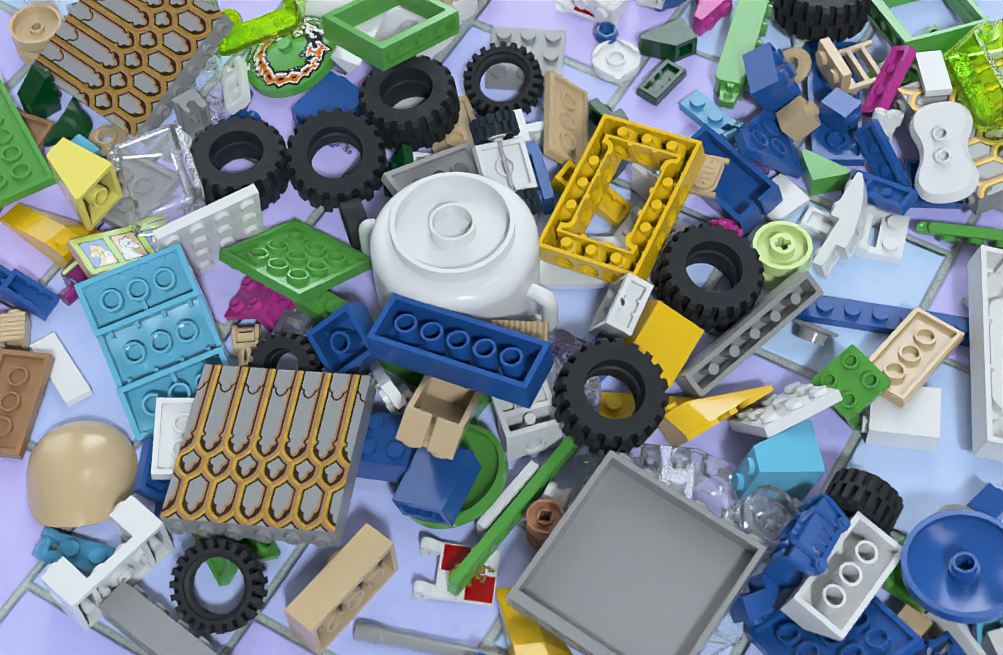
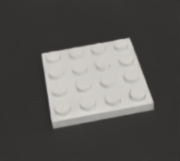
[153,183,264,275]

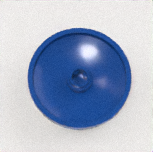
[900,509,1003,624]

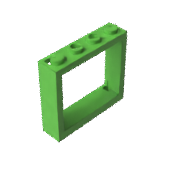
[322,0,460,71]
[868,0,992,61]

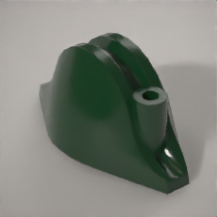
[43,97,92,147]

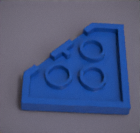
[734,109,805,179]

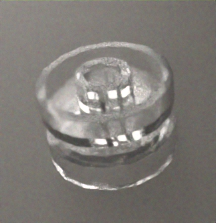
[725,485,799,561]

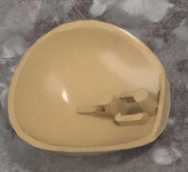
[26,420,138,528]

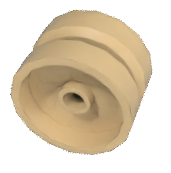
[8,3,63,65]

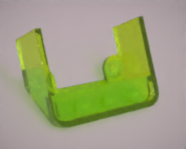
[204,0,306,56]
[943,18,1003,132]

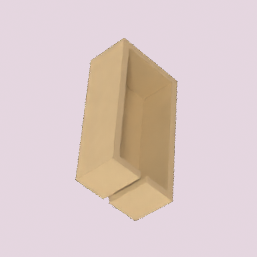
[395,375,482,460]

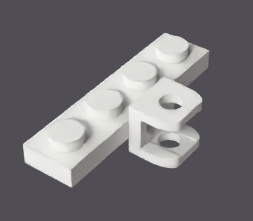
[367,359,414,414]

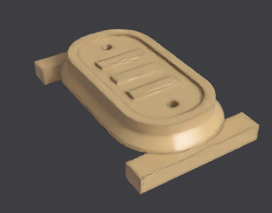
[689,154,730,199]

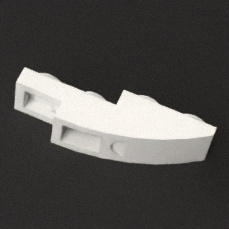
[812,172,868,279]

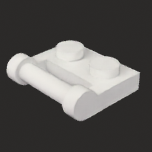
[853,205,910,265]

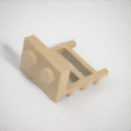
[815,37,881,95]

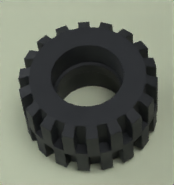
[248,331,325,372]
[825,468,904,536]

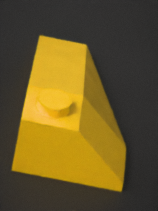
[0,203,101,269]
[658,385,774,450]
[495,587,573,655]

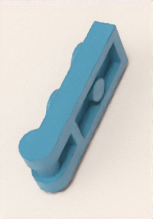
[679,90,745,145]
[31,527,116,575]

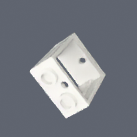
[588,273,654,339]

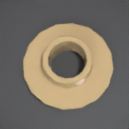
[782,47,812,83]
[87,125,127,157]

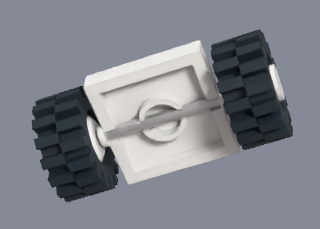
[469,110,543,216]

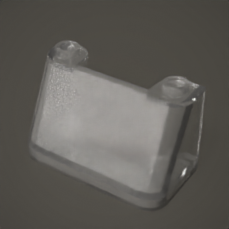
[107,124,204,237]

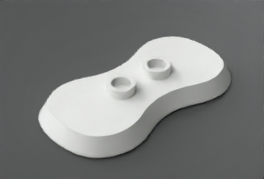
[909,101,979,204]

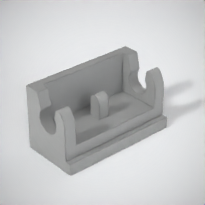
[171,88,213,143]

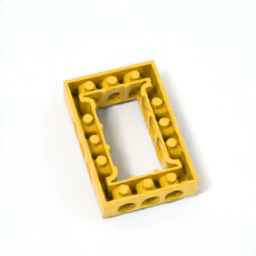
[539,114,706,283]

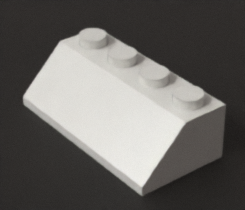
[780,511,902,641]

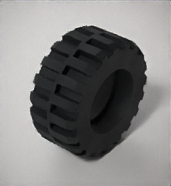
[773,0,871,43]
[359,55,460,152]
[285,107,387,213]
[187,116,290,211]
[654,223,765,333]
[552,338,669,456]

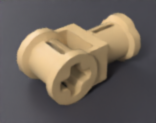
[231,324,263,367]

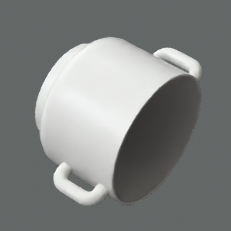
[358,172,559,332]

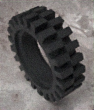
[463,41,543,116]
[169,537,268,635]

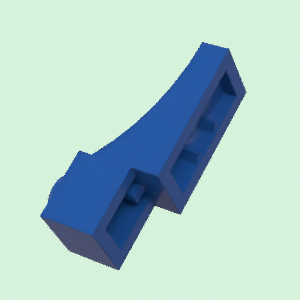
[0,264,60,321]
[729,573,805,627]

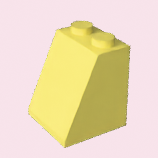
[46,137,123,231]

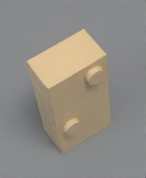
[284,523,399,655]

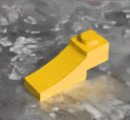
[550,159,633,228]

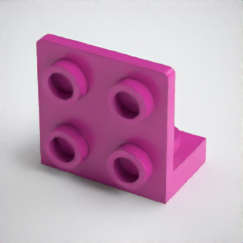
[224,276,295,335]

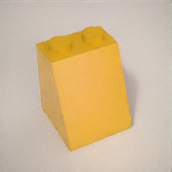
[624,300,704,389]

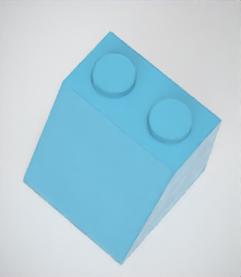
[731,420,826,502]

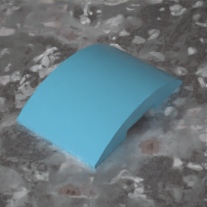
[74,243,232,442]

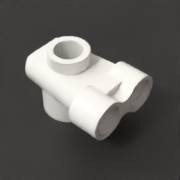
[871,107,904,143]

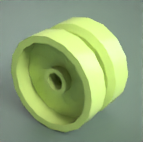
[751,221,813,290]

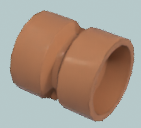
[526,499,564,551]

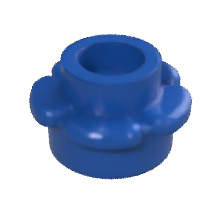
[594,22,619,44]

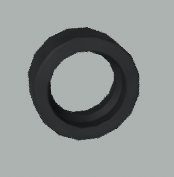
[339,197,368,250]

